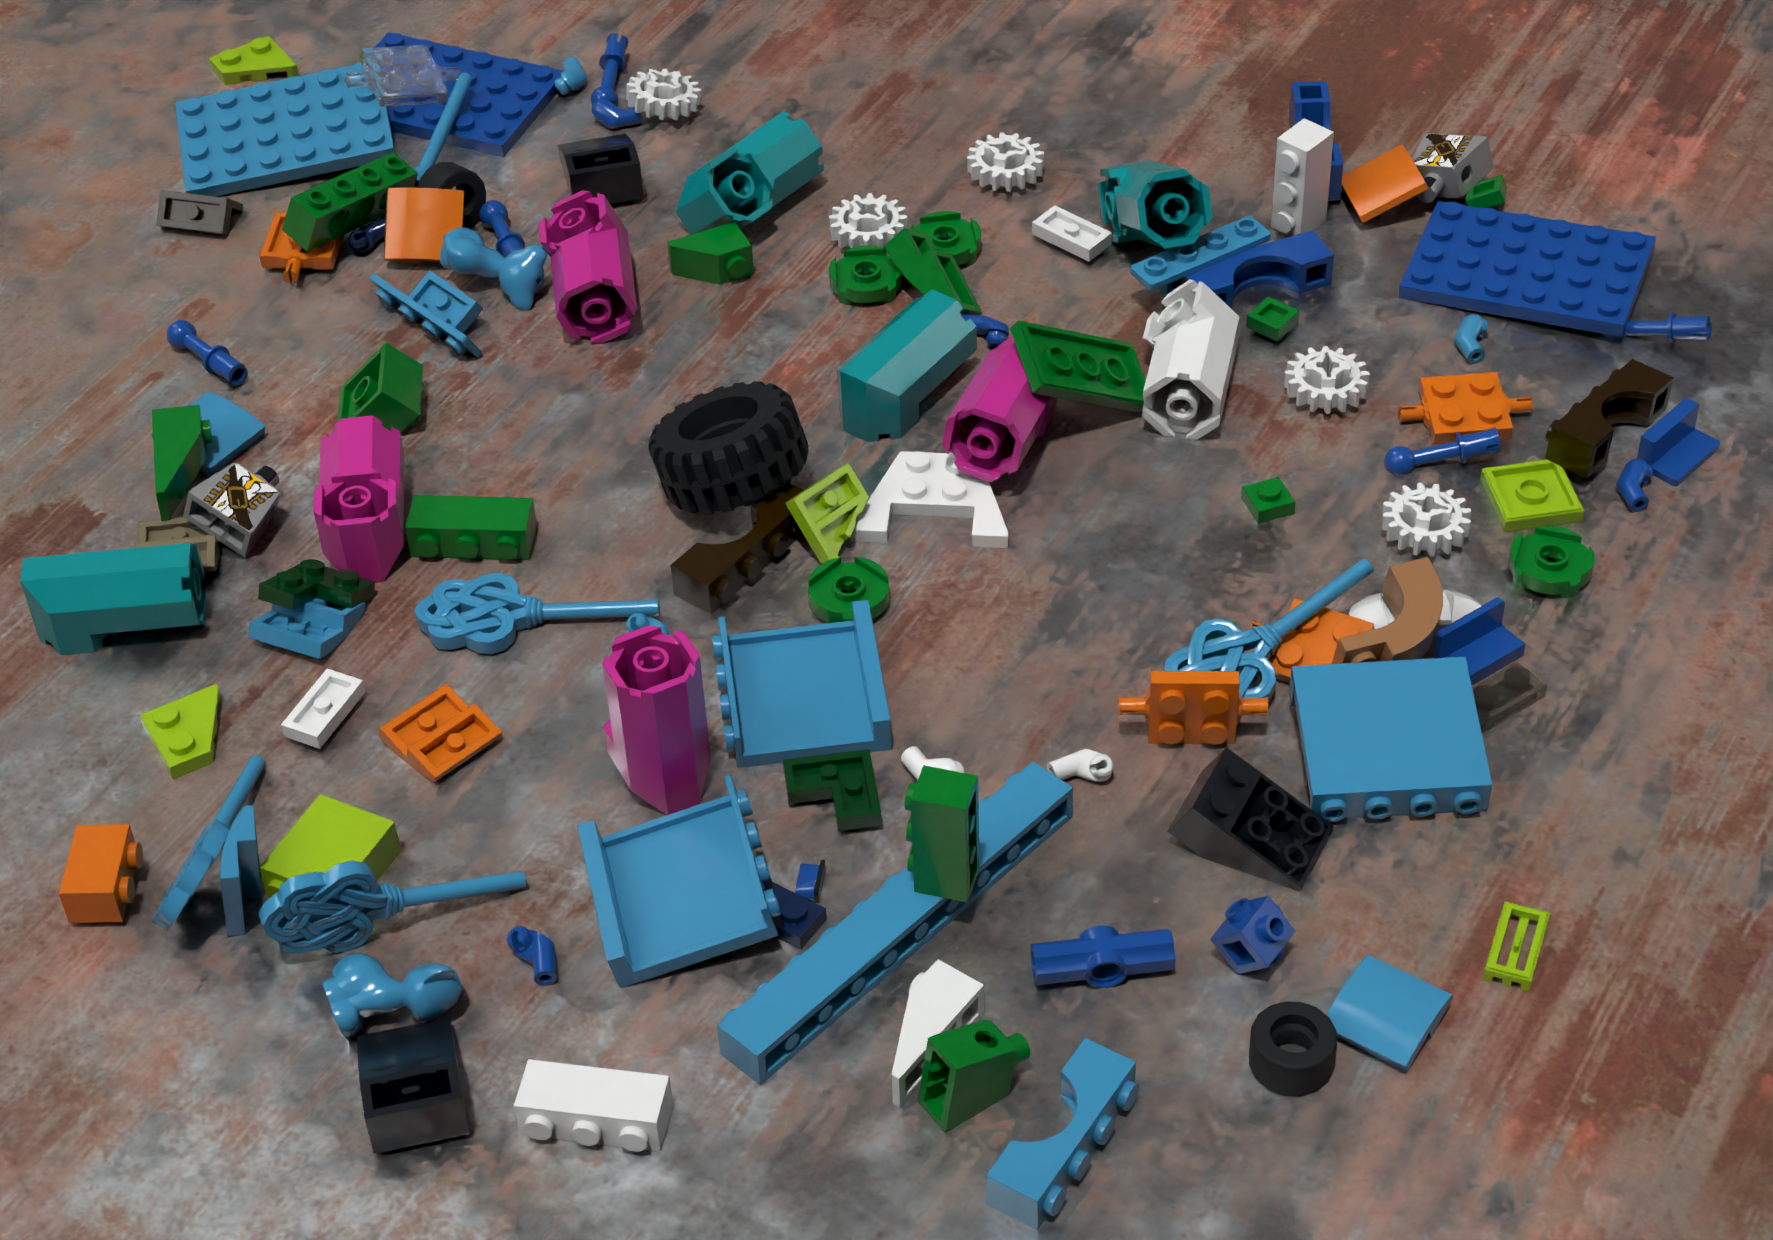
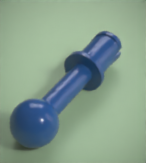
[591,33,629,106]
[479,200,525,258]
[1600,313,1712,344]
[167,320,248,386]
[1384,427,1501,475]

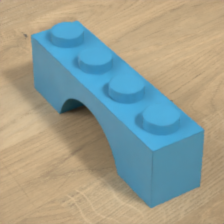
[986,1038,1139,1230]

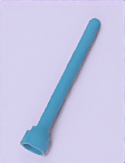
[414,73,472,188]

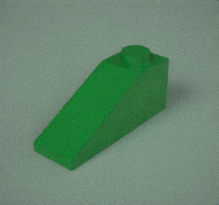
[152,405,213,521]

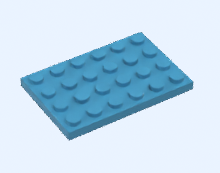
[175,60,396,197]

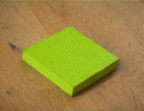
[1480,460,1584,532]

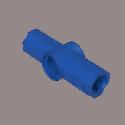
[1030,925,1176,988]

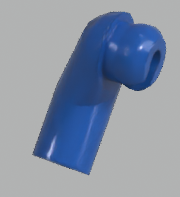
[592,100,642,129]
[962,314,1009,348]
[1616,459,1653,512]
[507,926,557,986]

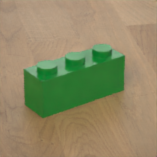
[405,495,538,560]
[905,765,980,903]

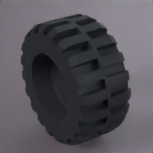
[648,381,809,514]

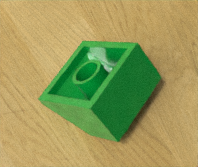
[337,342,424,433]

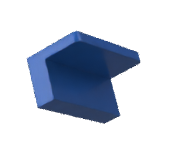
[1637,397,1720,486]
[1433,597,1525,685]

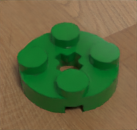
[909,211,981,266]
[829,246,903,305]
[1509,526,1595,598]
[808,557,891,623]

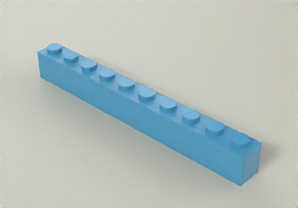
[717,761,1073,1085]

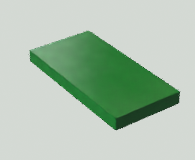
[1010,321,1146,413]

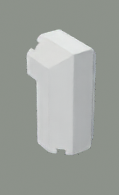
[1142,279,1241,440]

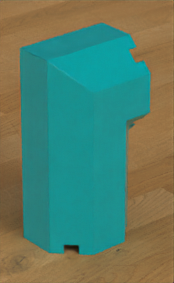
[675,111,824,234]
[1098,160,1213,249]
[837,289,977,442]
[20,543,207,655]

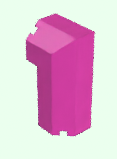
[538,190,637,344]
[942,336,1057,482]
[313,416,405,583]
[602,625,711,815]

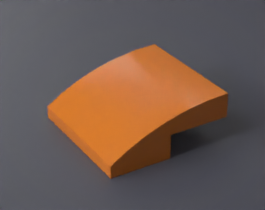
[1341,144,1429,223]
[384,188,464,264]
[379,683,502,782]

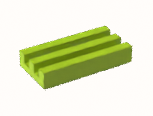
[1483,902,1550,992]

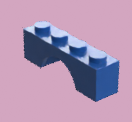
[1289,81,1343,201]
[1179,230,1334,309]

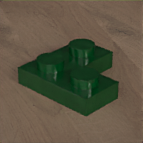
[258,559,375,610]
[783,749,882,831]

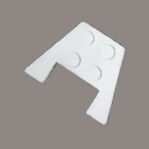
[851,451,1009,548]

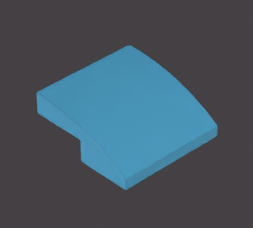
[152,392,266,477]
[248,598,366,659]
[220,805,262,936]
[1326,954,1453,1073]

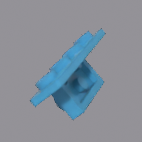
[1130,216,1271,295]
[369,270,483,358]

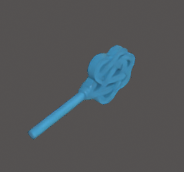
[1164,558,1374,701]
[414,573,660,654]
[151,755,266,931]
[258,861,526,954]

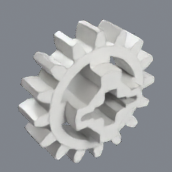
[626,69,701,120]
[967,132,1044,192]
[829,193,908,248]
[1284,346,1370,414]
[1381,483,1472,557]

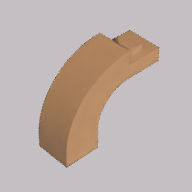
[1332,557,1443,664]

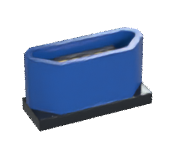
[795,860,826,903]

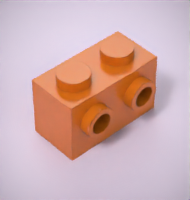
[59,824,143,923]

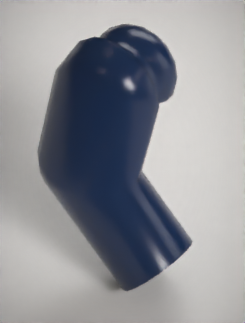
[348,218,386,254]

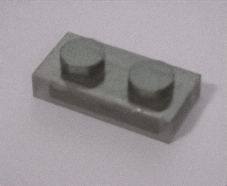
[1472,661,1547,734]

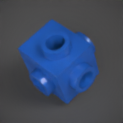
[1210,896,1295,974]

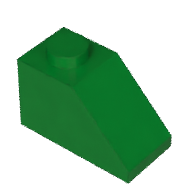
[667,221,754,285]

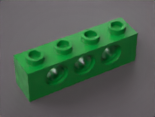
[282,152,418,252]

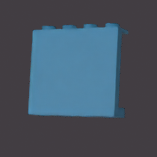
[712,600,892,768]
[1289,656,1492,822]
[577,774,781,988]

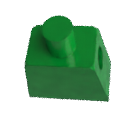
[917,1019,1031,1133]

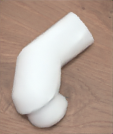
[901,746,964,781]
[1047,749,1114,782]

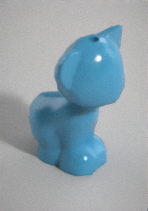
[440,227,547,310]
[322,953,466,1040]

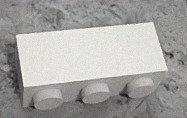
[1271,118,1334,237]
[514,1059,673,1152]

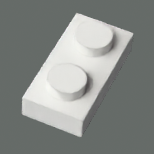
[1032,205,1112,262]
[281,668,366,749]

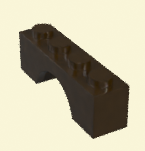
[1545,359,1674,478]
[670,483,804,615]

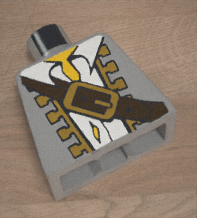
[1412,133,1494,203]
[183,463,280,558]

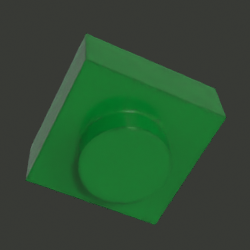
[1466,175,1507,209]
[1246,296,1300,341]
[1241,477,1296,524]

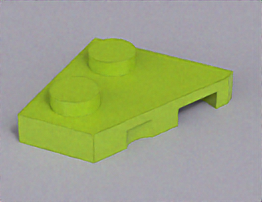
[208,36,299,85]
[785,462,869,564]
[140,684,222,779]

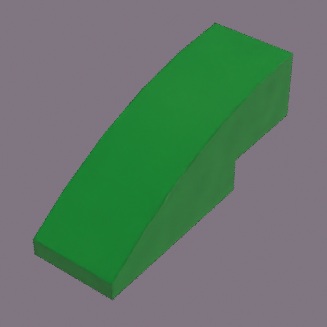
[884,228,982,315]

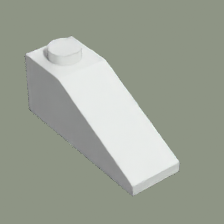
[891,959,984,1108]

